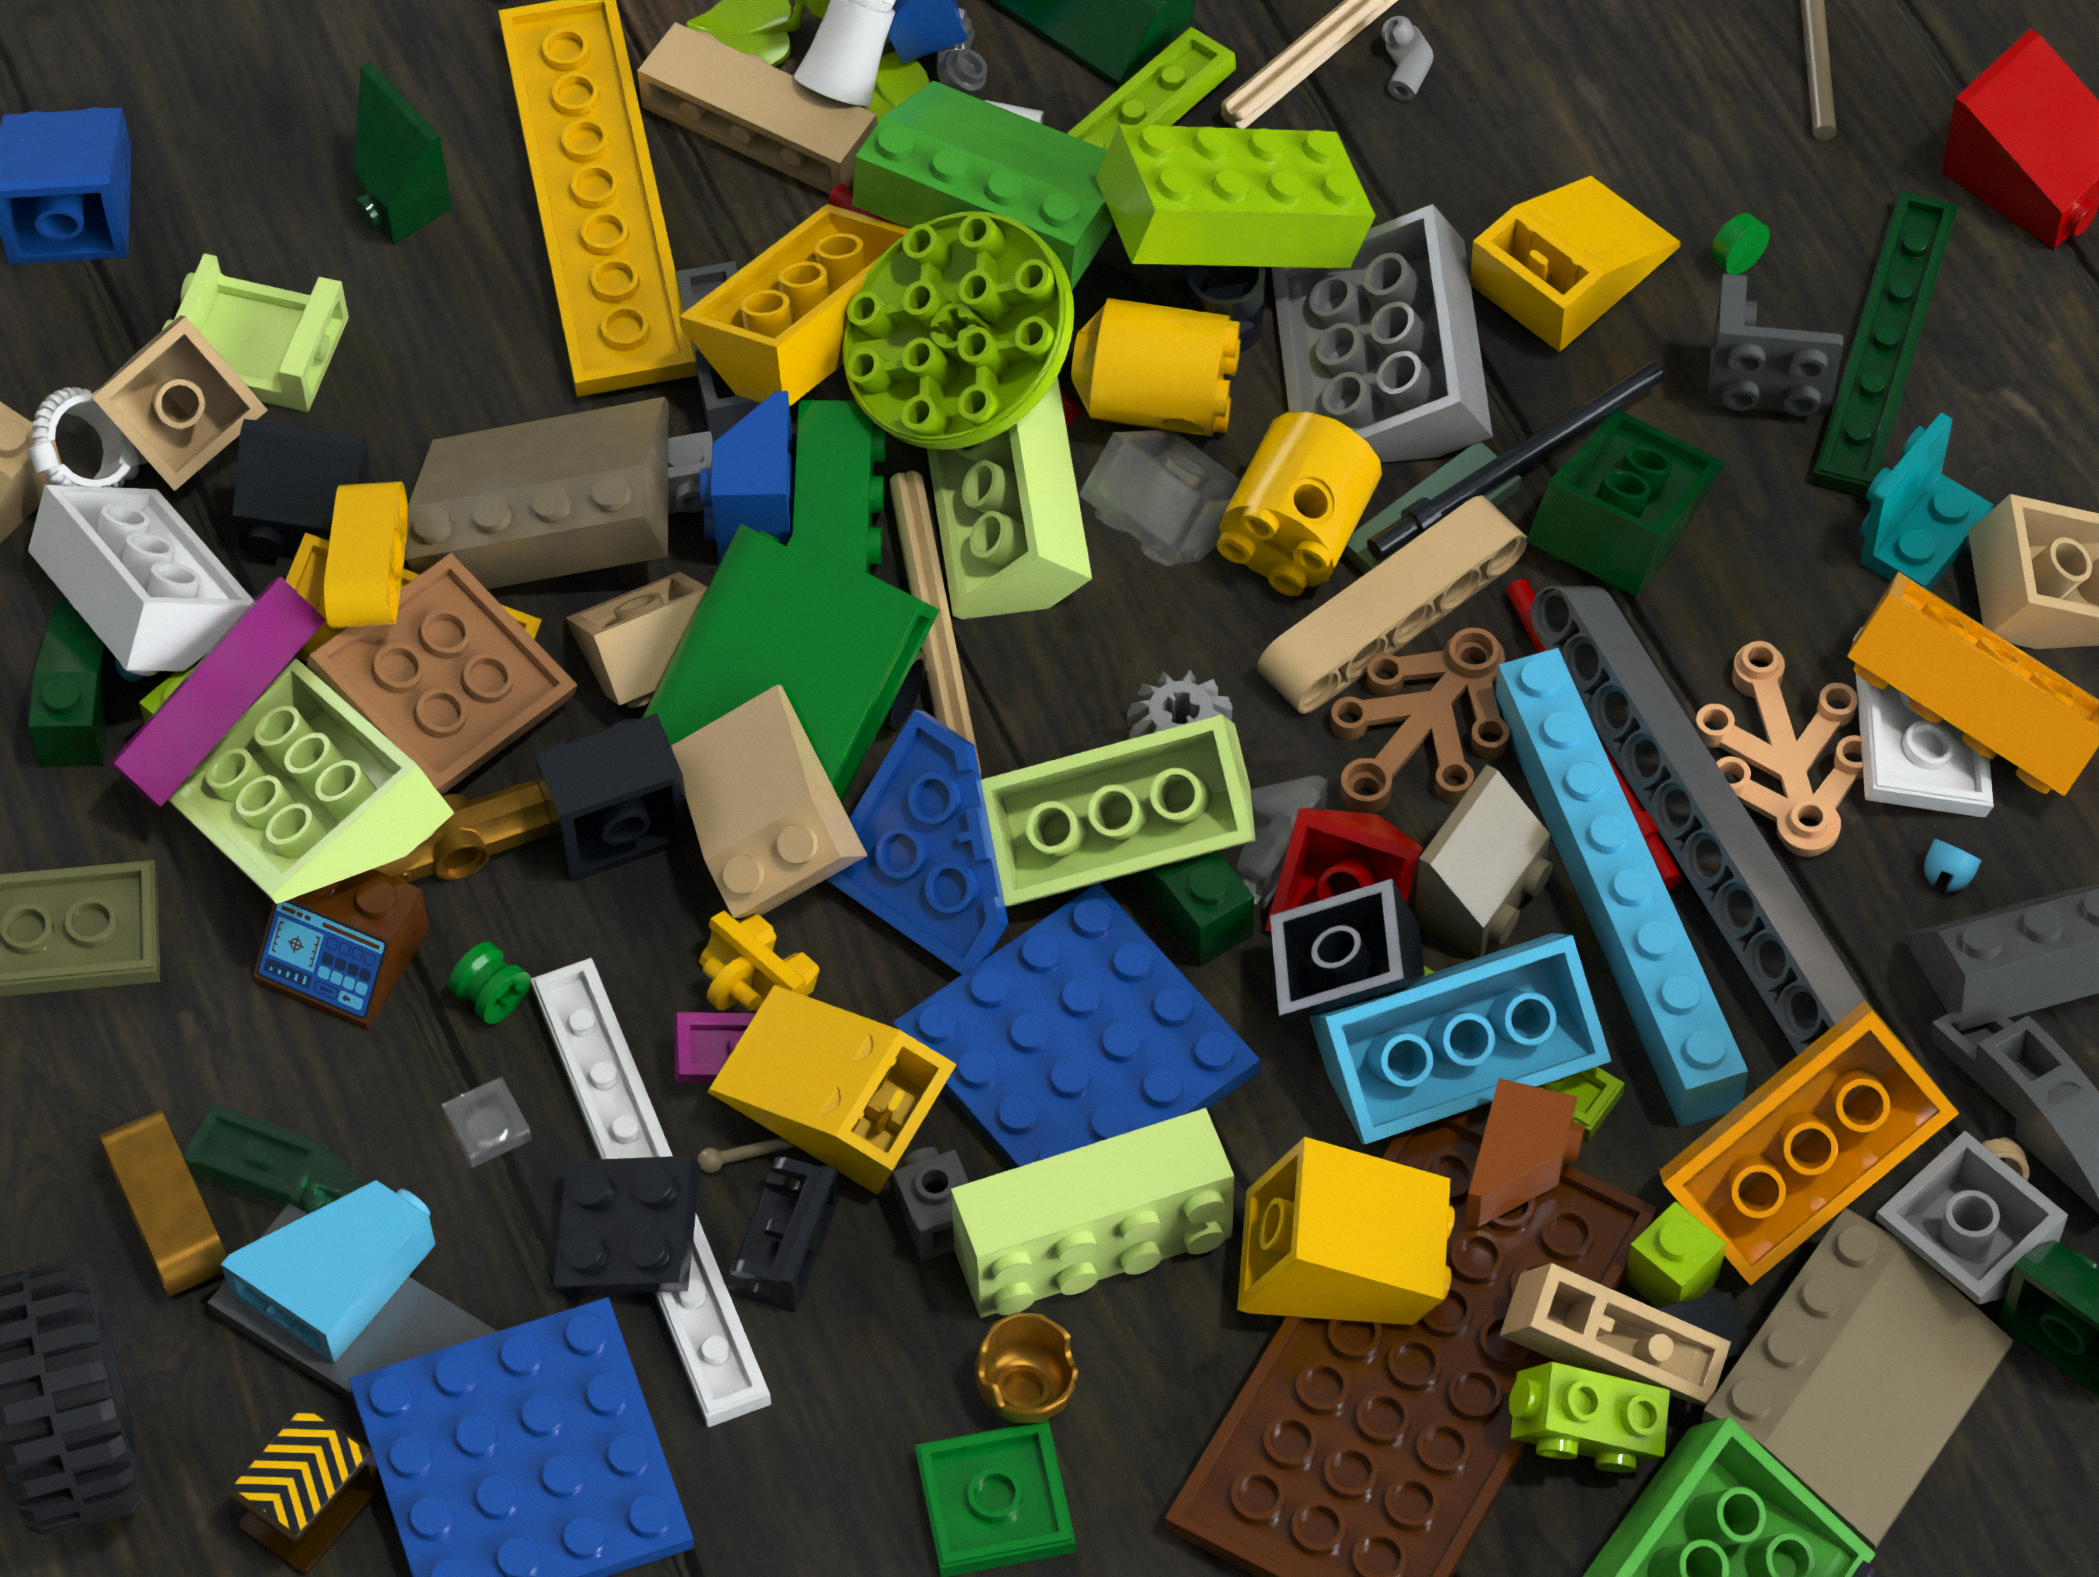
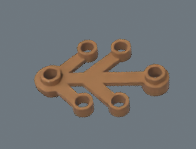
[1330,628,1510,814]

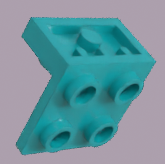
[1859,412,1994,591]

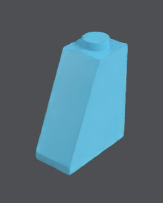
[221,1180,436,1363]

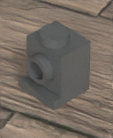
[893,1147,969,1262]

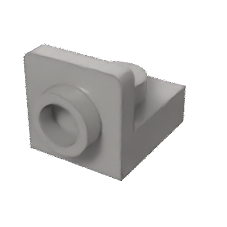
[668,431,713,514]

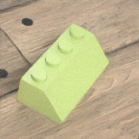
[927,377,1092,619]
[981,714,1255,907]

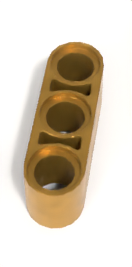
[99,1110,227,1297]

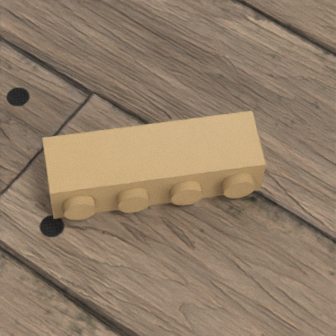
[637,22,878,194]

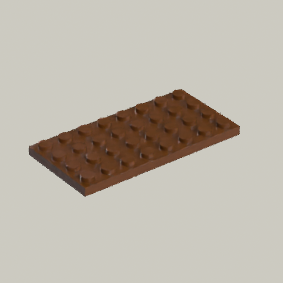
[1164,1113,1658,1577]

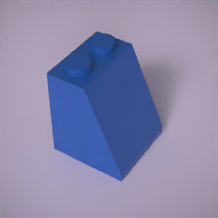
[0,107,131,265]

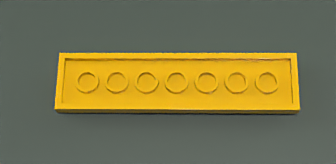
[498,0,697,397]

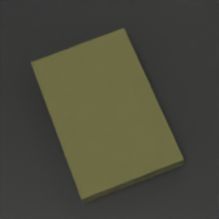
[0,860,160,997]

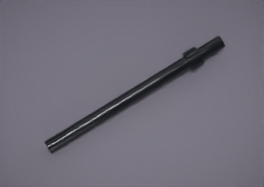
[1367,360,1664,561]

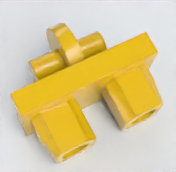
[699,910,819,1012]

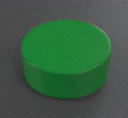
[1711,213,1770,275]

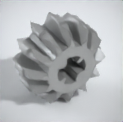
[1127,670,1233,739]

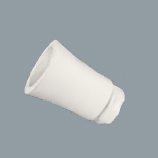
[794,0,896,106]

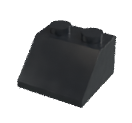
[233,419,374,558]
[1270,879,1425,1023]

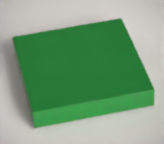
[915,1420,1076,1577]

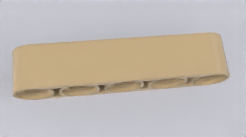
[1257,495,1528,714]

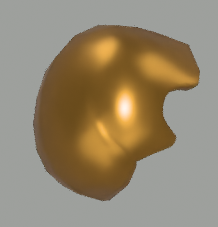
[975,1312,1079,1423]

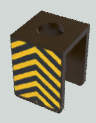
[228,1403,383,1575]

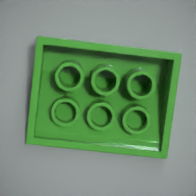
[852,80,1115,290]
[1583,1417,1876,1577]

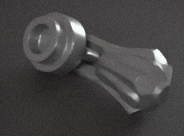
[937,7,987,96]

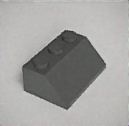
[1905,884,2099,1031]

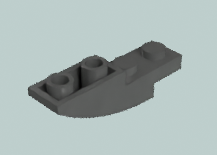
[1930,1013,2099,1214]

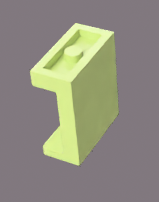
[162,253,349,412]

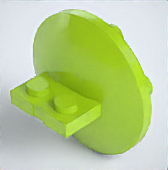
[843,211,1074,450]

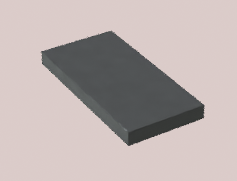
[207,1203,498,1404]

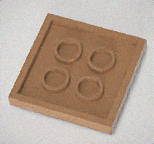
[306,553,578,795]

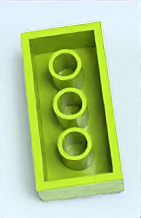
[1096,124,1375,269]

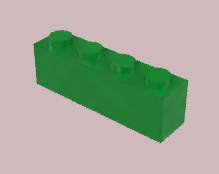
[792,400,886,574]

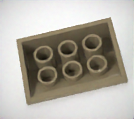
[405,397,669,589]
[1701,1207,2013,1551]

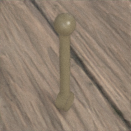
[697,1137,797,1173]

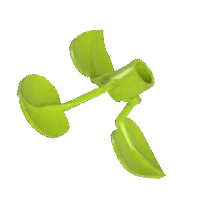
[687,0,930,123]

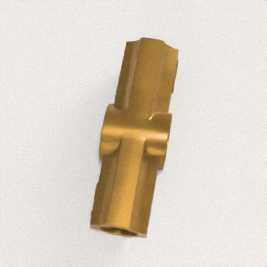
[373,780,553,883]

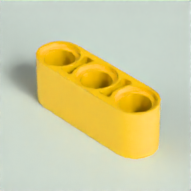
[324,481,408,628]

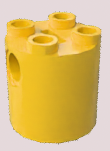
[1071,298,1241,437]
[1216,412,1382,596]

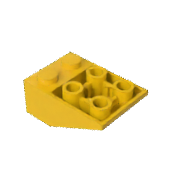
[1470,176,1681,352]
[708,985,957,1195]

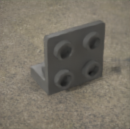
[1707,274,1843,417]

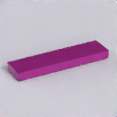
[108,576,326,808]

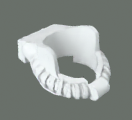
[27,387,148,488]

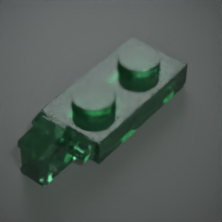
[183,1103,366,1213]

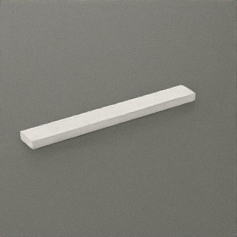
[531,958,771,1427]

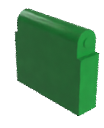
[642,523,940,804]

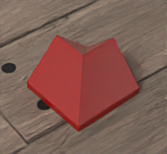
[1265,808,1424,932]

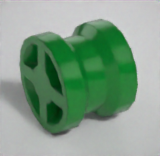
[448,941,531,1024]

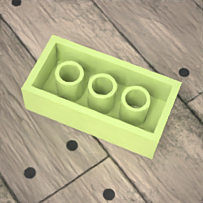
[951,1108,1234,1318]

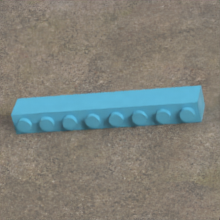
[1495,648,1748,1127]

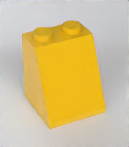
[1237,1137,1455,1325]

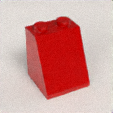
[1941,28,2099,250]

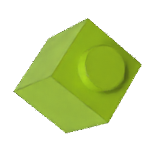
[1625,1201,1726,1308]

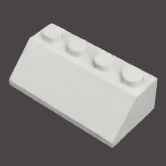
[28,485,254,676]

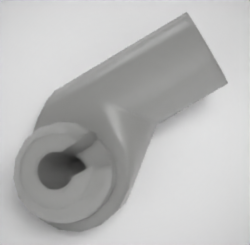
[1381,16,1434,102]

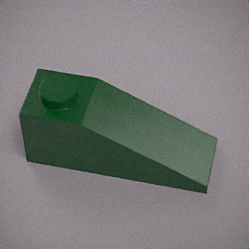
[28,602,114,767]
[1128,851,1255,967]

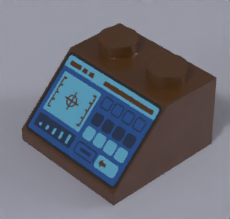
[253,869,430,1030]

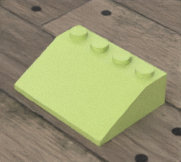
[167,657,454,904]

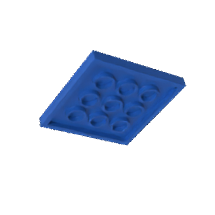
[893,883,1261,1169]
[348,1297,694,1577]

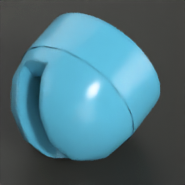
[1924,839,1982,893]

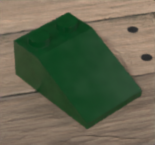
[1526,410,1726,597]

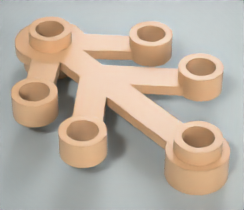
[1694,641,1864,857]

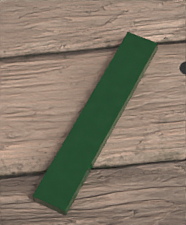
[1812,190,1958,498]

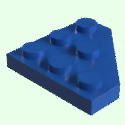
[826,709,1009,975]

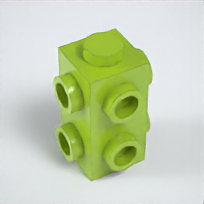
[1509,1362,1670,1473]

